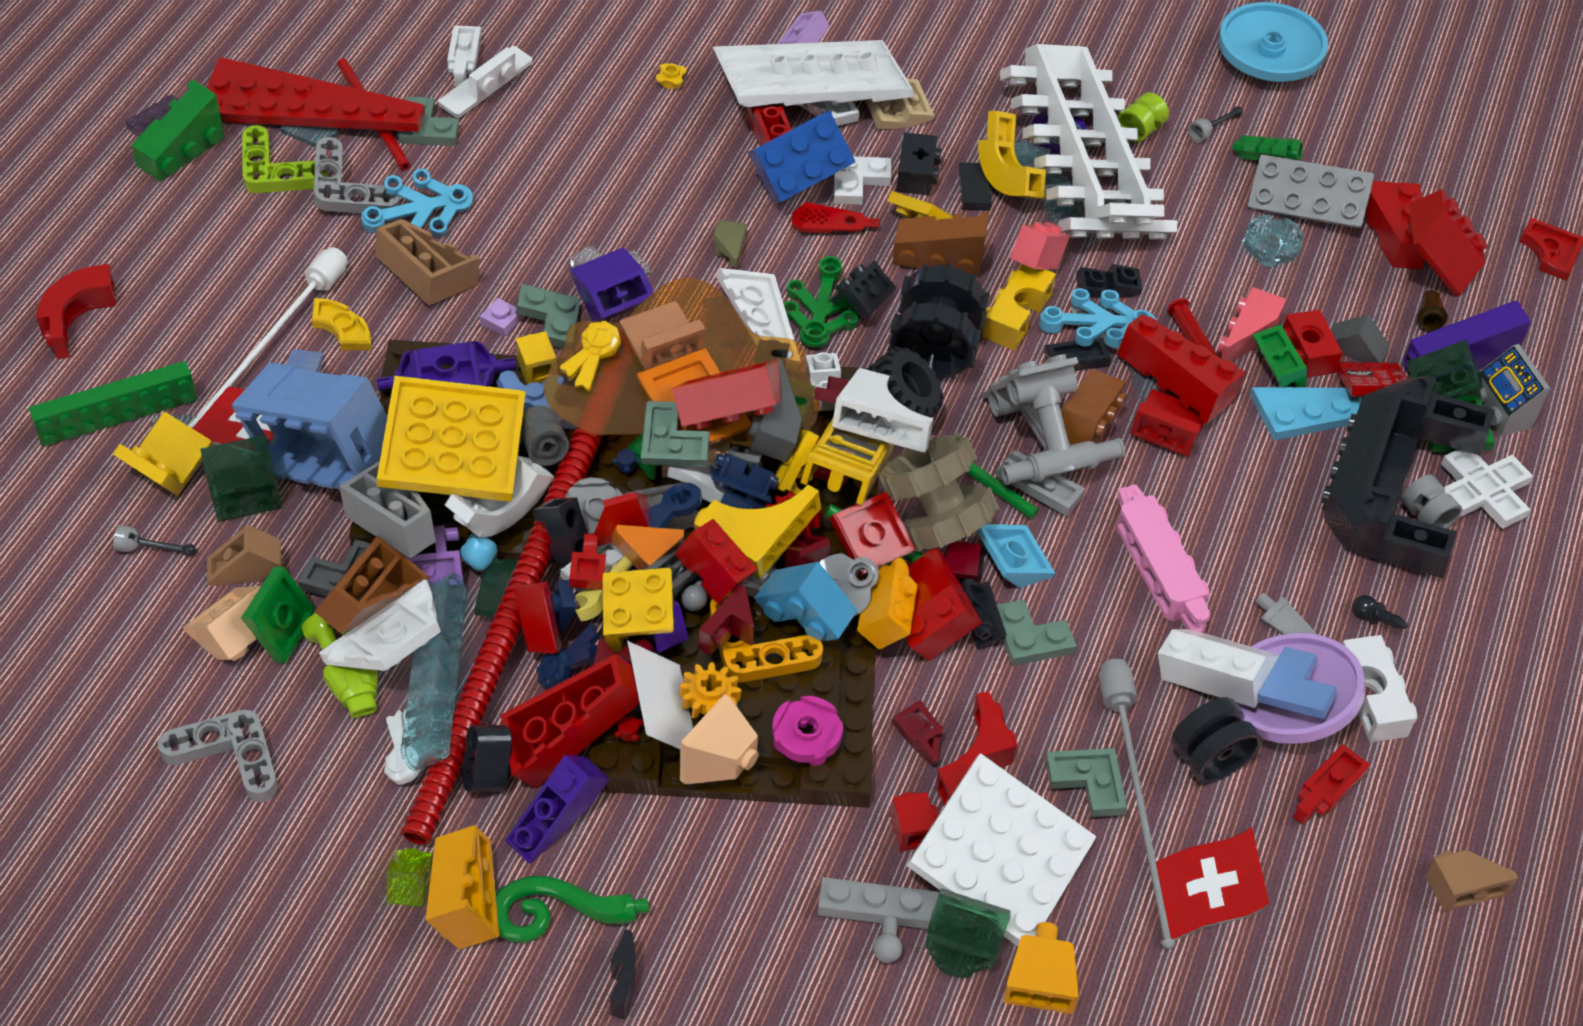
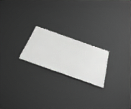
[627,641,693,749]

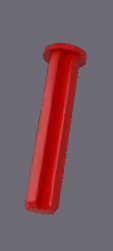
[1167,298,1219,357]

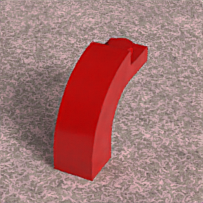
[36,264,116,359]

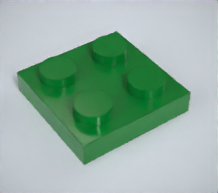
[241,567,316,663]

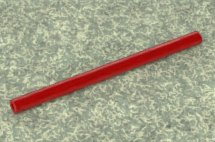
[337,58,411,171]

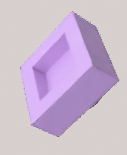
[480,298,523,337]

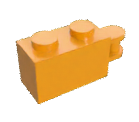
[857,558,917,650]

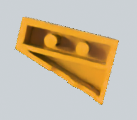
[425,825,499,950]

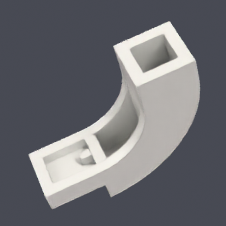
[445,456,554,537]

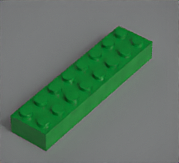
[28,361,198,447]

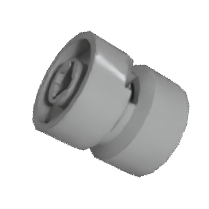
[1401,474,1463,528]

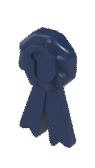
[649,483,702,528]
[536,623,601,689]

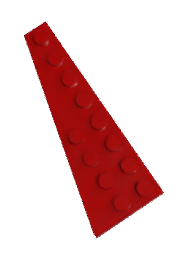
[206,57,425,132]

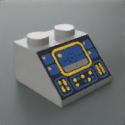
[1470,344,1550,437]

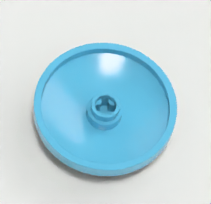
[1218,2,1328,82]

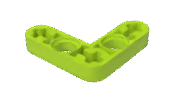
[242,125,329,193]

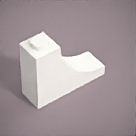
[832,368,933,453]

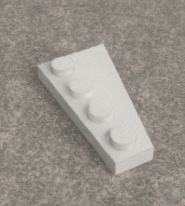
[716,268,801,370]

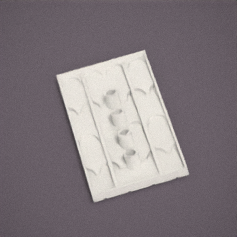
[713,40,915,107]

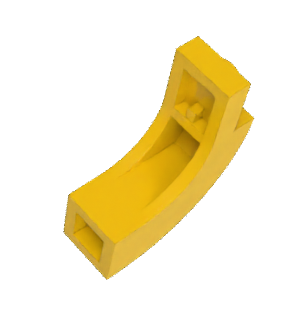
[978,111,1046,199]

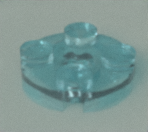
[1243,214,1303,267]

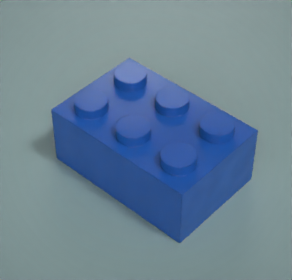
[748,110,856,204]

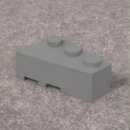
[339,461,436,558]

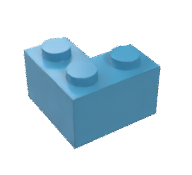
[754,562,858,642]

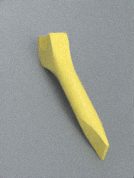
[575,555,633,621]

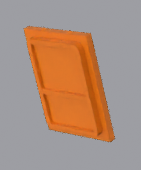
[637,348,751,445]

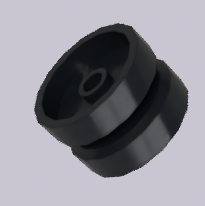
[1171,697,1263,784]

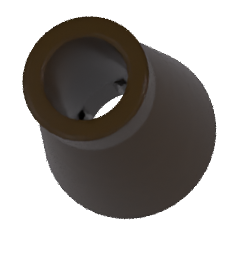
[1417,290,1448,331]

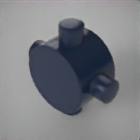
[612,448,640,474]

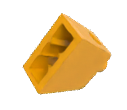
[1003,922,1078,1014]

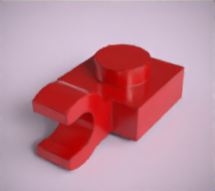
[569,533,606,590]

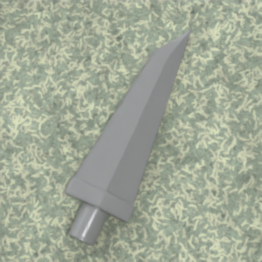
[1256,593,1318,635]

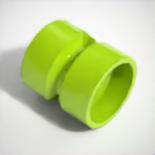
[1117,92,1169,143]

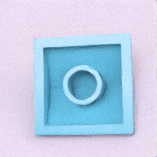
[977,524,1055,588]

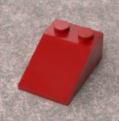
[905,547,983,661]

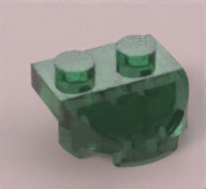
[926,888,1011,978]

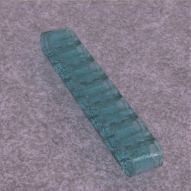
[401,573,467,771]

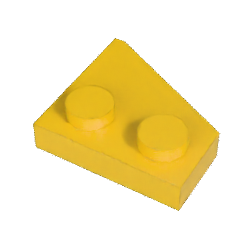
[887,191,953,220]

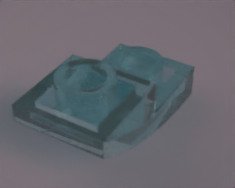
[1041,173,1077,219]

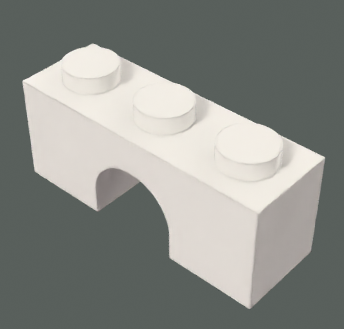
[1342,635,1417,743]

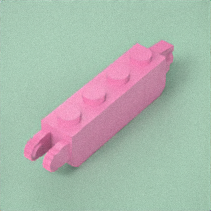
[1116,485,1211,633]

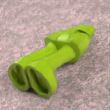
[302,613,378,718]

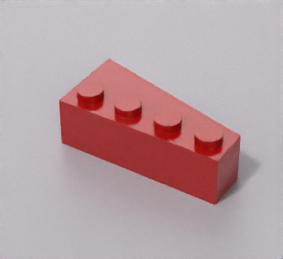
[1117,314,1246,424]
[500,654,640,788]

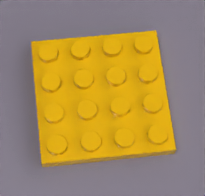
[377,376,526,502]

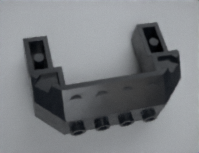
[1321,376,1495,579]

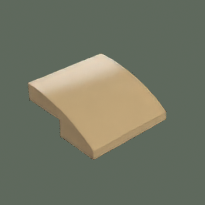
[865,78,935,129]

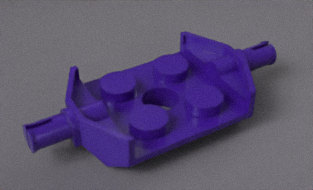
[376,341,517,391]

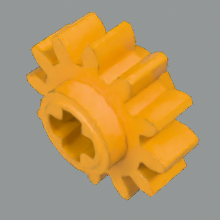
[678,662,741,719]

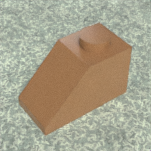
[207,525,282,586]
[1425,850,1518,912]

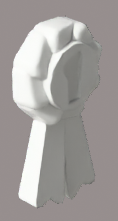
[384,709,425,785]

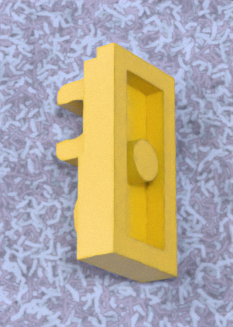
[775,429,819,495]

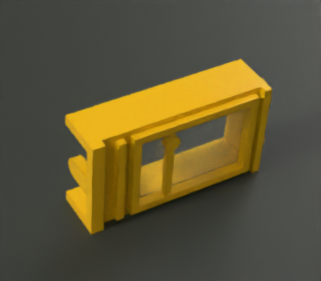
[801,419,894,505]

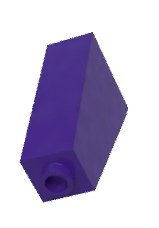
[1404,301,1531,378]

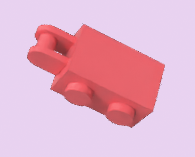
[1010,221,1070,269]

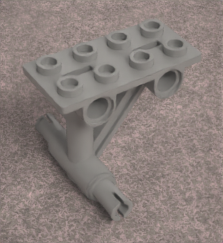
[982,354,1125,485]

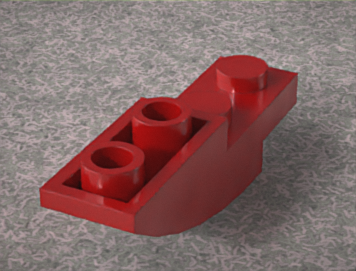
[746,103,791,145]

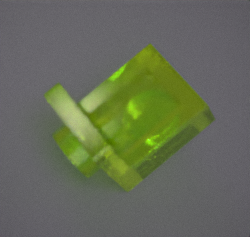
[387,848,432,906]

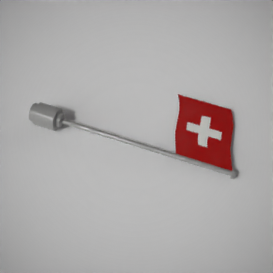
[1098,659,1269,949]

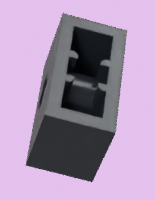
[896,132,942,196]

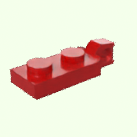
[1292,744,1371,825]

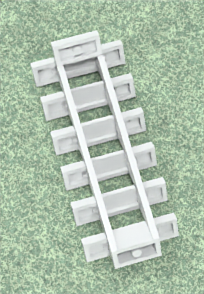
[1000,44,1177,240]

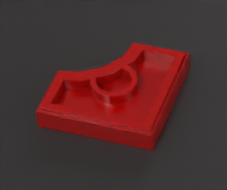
[1519,217,1583,281]

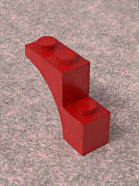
[935,691,1017,806]

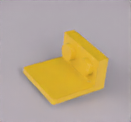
[113,412,213,496]
[603,568,674,652]

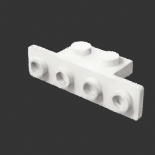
[438,46,532,118]

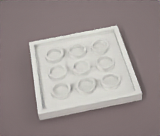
[906,753,1096,946]

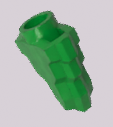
[1232,135,1303,161]

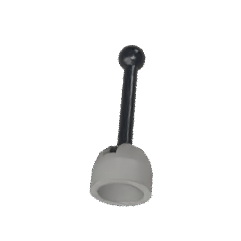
[1188,106,1243,143]
[113,525,196,557]

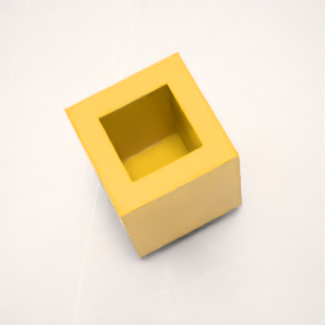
[515,331,557,385]

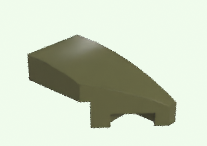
[713,220,748,267]

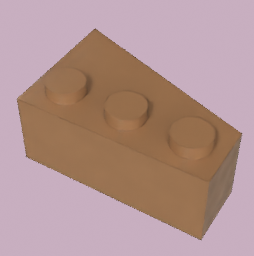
[376,218,480,306]

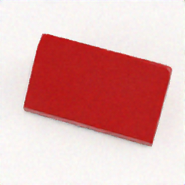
[513,581,562,653]

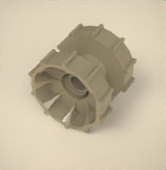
[877,432,1000,551]

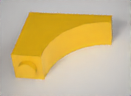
[694,485,821,579]

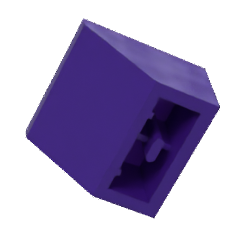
[569,247,655,323]

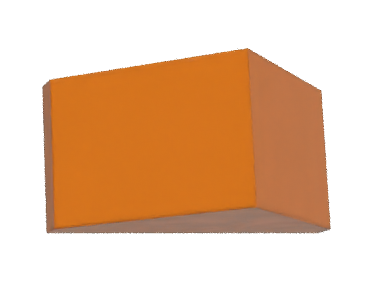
[611,525,684,570]

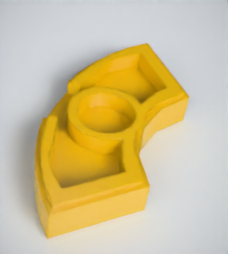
[312,298,372,350]

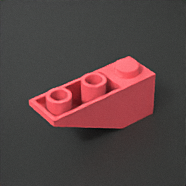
[1217,287,1287,362]

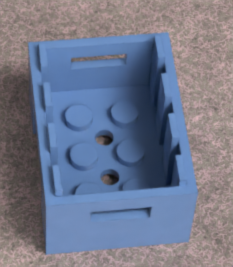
[231,362,388,489]

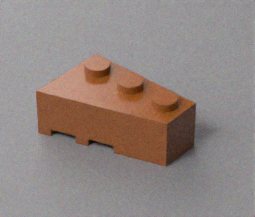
[892,211,990,278]
[1061,369,1127,473]
[315,535,431,634]

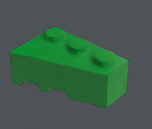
[131,79,225,182]

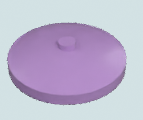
[1236,633,1366,744]

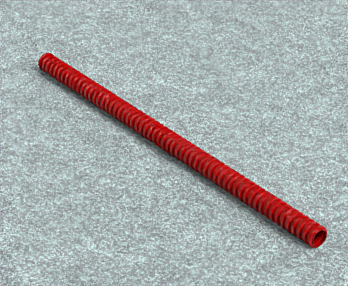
[401,326,637,845]

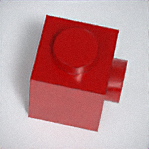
[890,792,939,852]

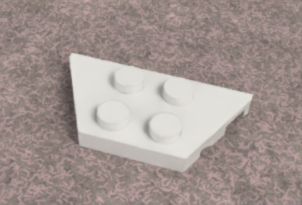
[319,579,441,671]

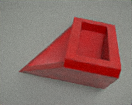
[593,492,650,546]

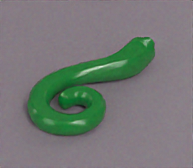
[496,875,650,943]

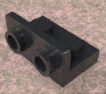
[830,260,897,320]

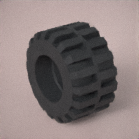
[866,347,943,418]

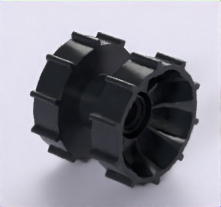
[887,263,990,380]

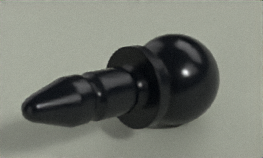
[1352,595,1408,629]

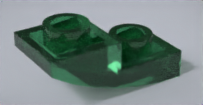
[474,559,519,618]

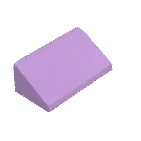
[778,11,829,44]

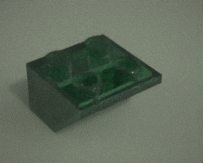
[1407,339,1484,399]
[200,435,282,522]

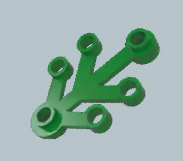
[783,256,859,348]

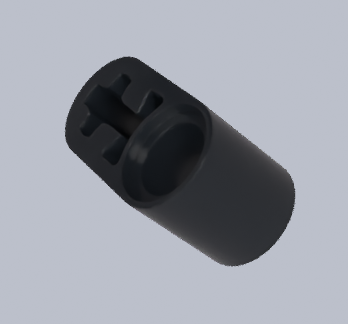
[462,725,511,792]

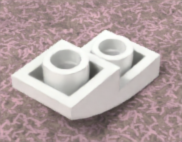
[806,352,841,411]
[667,462,736,503]

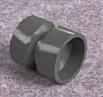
[520,406,569,466]

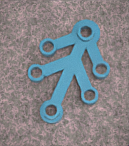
[361,169,473,238]
[1039,288,1156,348]

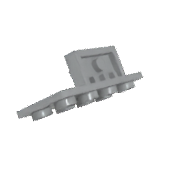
[1248,155,1374,228]

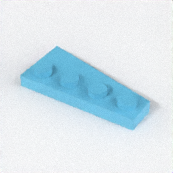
[1250,387,1362,441]

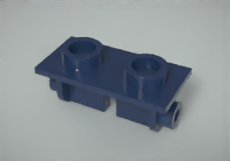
[709,453,779,503]

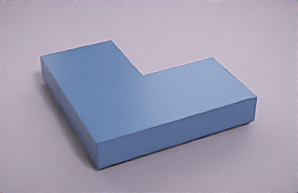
[1258,647,1337,719]

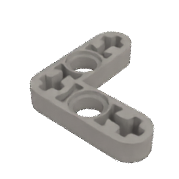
[313,137,400,213]
[158,710,278,802]

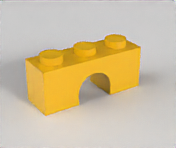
[982,264,1056,351]

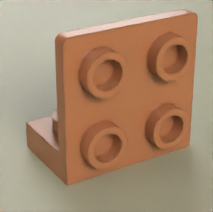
[620,301,706,370]

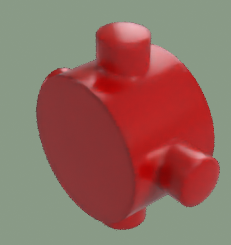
[614,716,643,742]

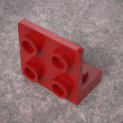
[1130,389,1204,457]

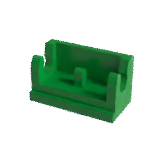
[1253,324,1307,387]

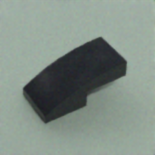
[610,930,636,1020]

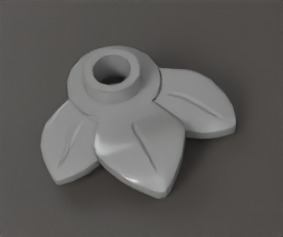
[819,553,879,616]

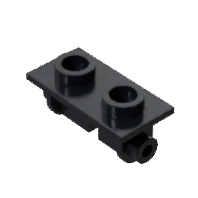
[962,578,1007,650]

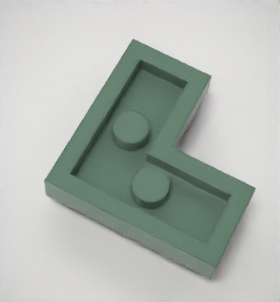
[399,96,460,146]
[515,284,580,350]
[641,401,710,467]
[997,599,1077,666]
[1045,748,1127,817]

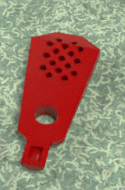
[791,202,879,233]

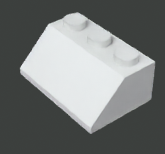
[1158,629,1280,708]

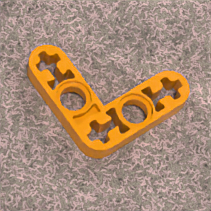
[710,598,823,682]

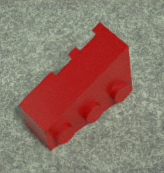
[1365,181,1425,270]

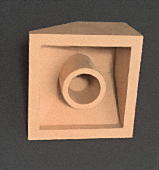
[182,586,260,661]
[680,694,759,784]

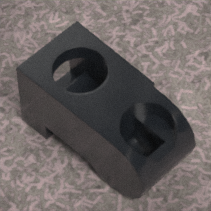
[534,497,588,565]

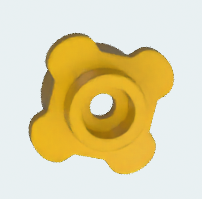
[656,63,686,89]

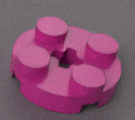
[772,696,843,765]

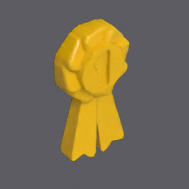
[560,321,621,392]

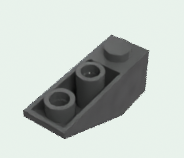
[748,359,802,462]

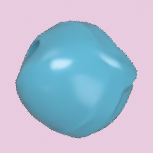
[460,533,498,571]

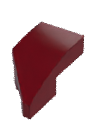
[814,376,850,403]
[891,700,944,766]

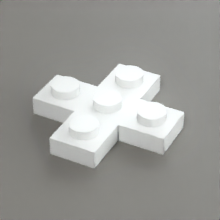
[1441,450,1533,529]

